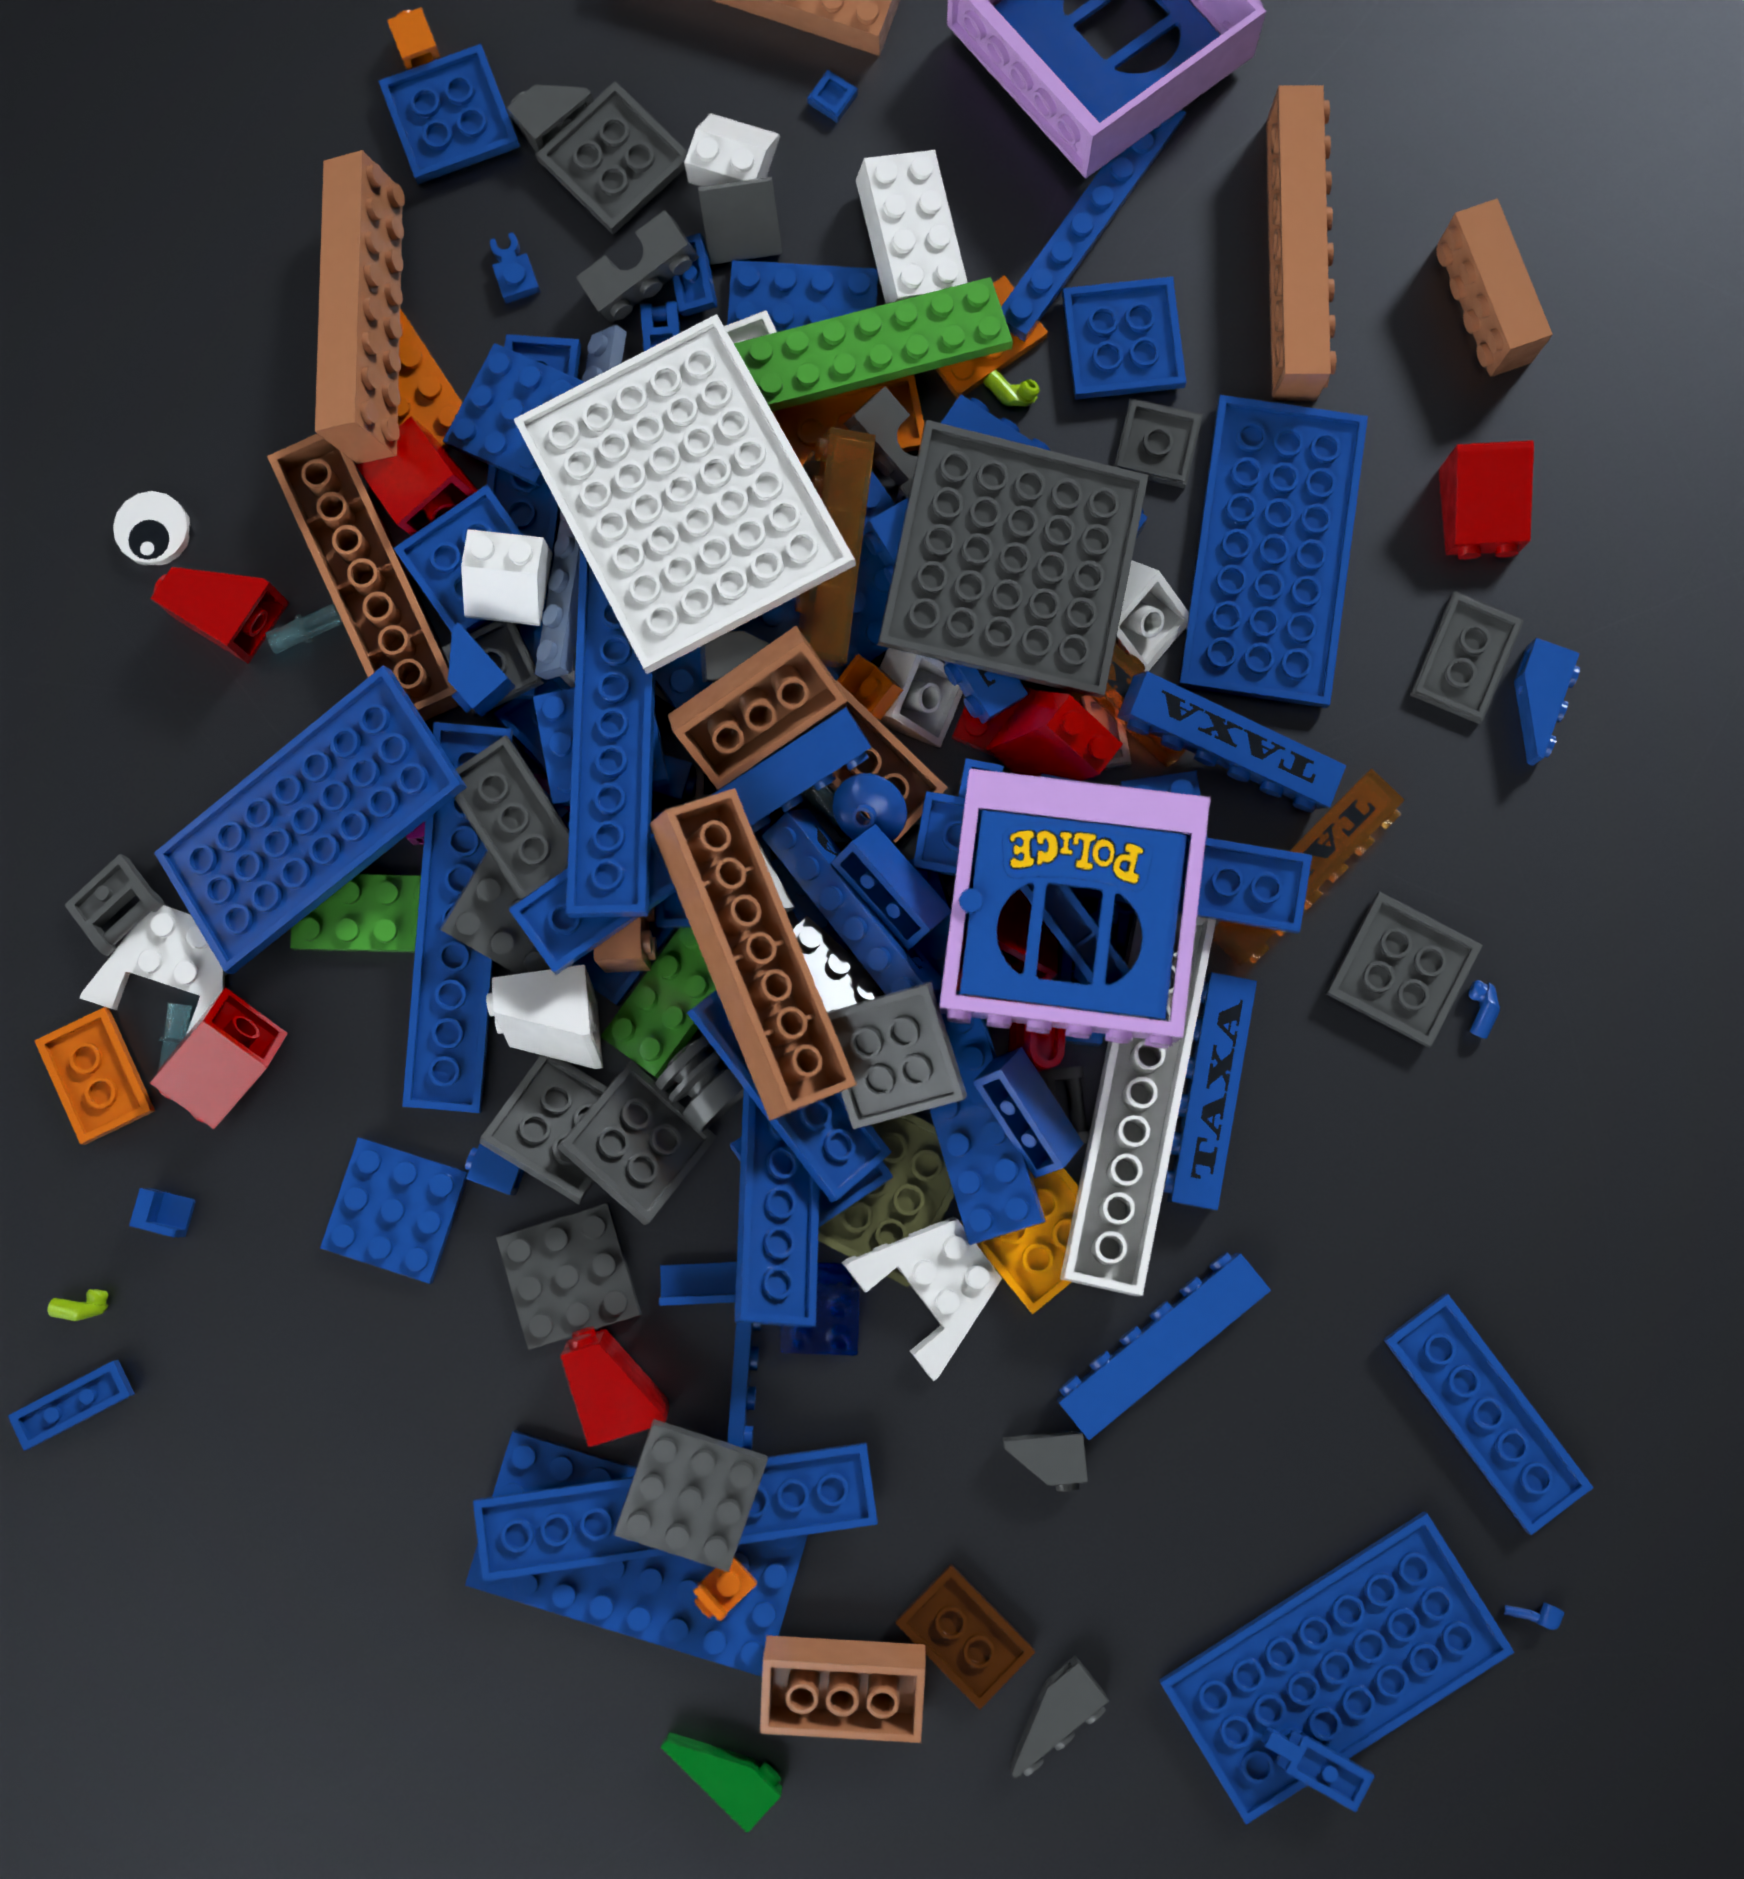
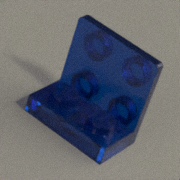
[781,1263,860,1356]

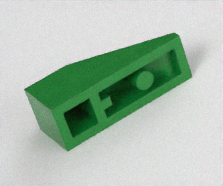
[661,1732,783,1833]

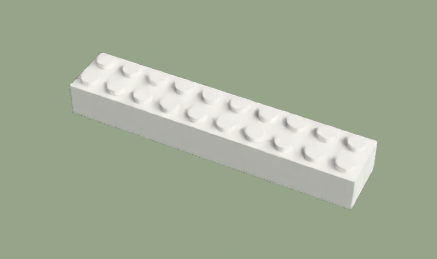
[1060,912,1216,1296]

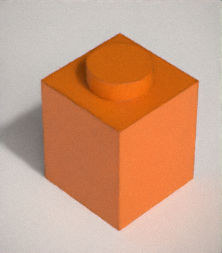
[387,7,441,70]

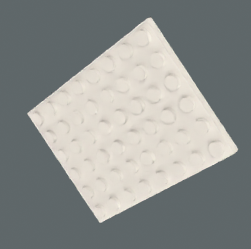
[514,314,856,674]

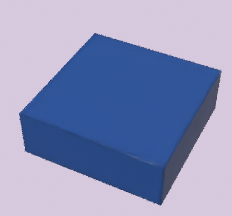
[807,70,858,123]

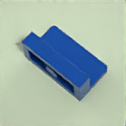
[658,1262,737,1306]

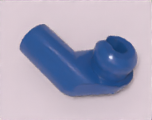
[1468,980,1500,1039]

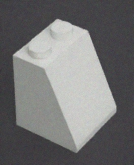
[486,965,603,1069]

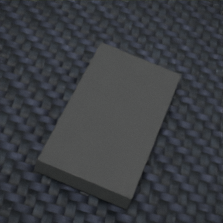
[454,735,569,901]

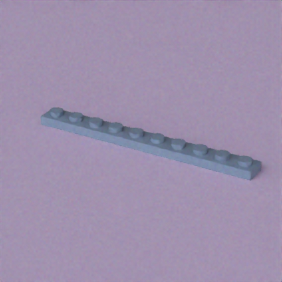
[535,325,627,680]

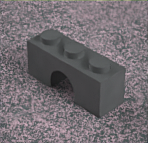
[576,210,699,324]
[844,386,917,492]

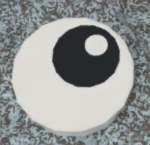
[113,491,191,566]

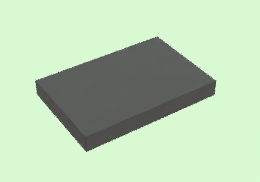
[1410,591,1524,724]

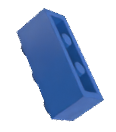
[831,824,952,950]
[972,1047,1084,1178]

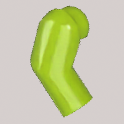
[983,370,1039,406]
[48,1289,109,1321]

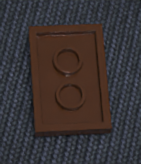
[895,1563,1035,1710]

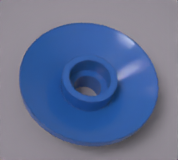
[833,773,907,842]

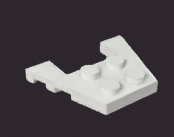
[80,905,227,1034]
[842,1217,1002,1381]

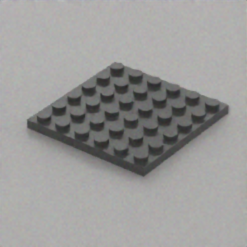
[877,420,1149,698]

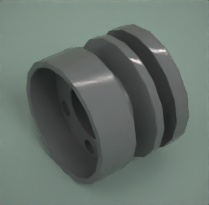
[655,1036,744,1133]

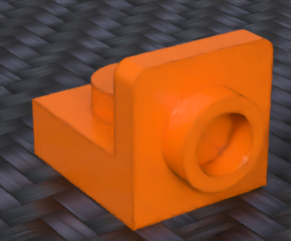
[837,654,903,720]
[693,1556,758,1621]

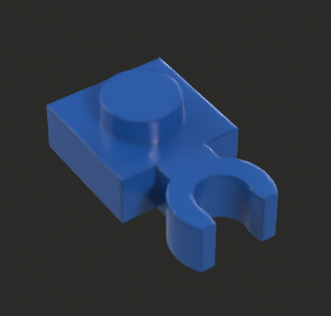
[490,232,540,304]

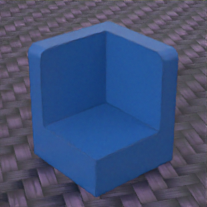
[129,1188,196,1238]

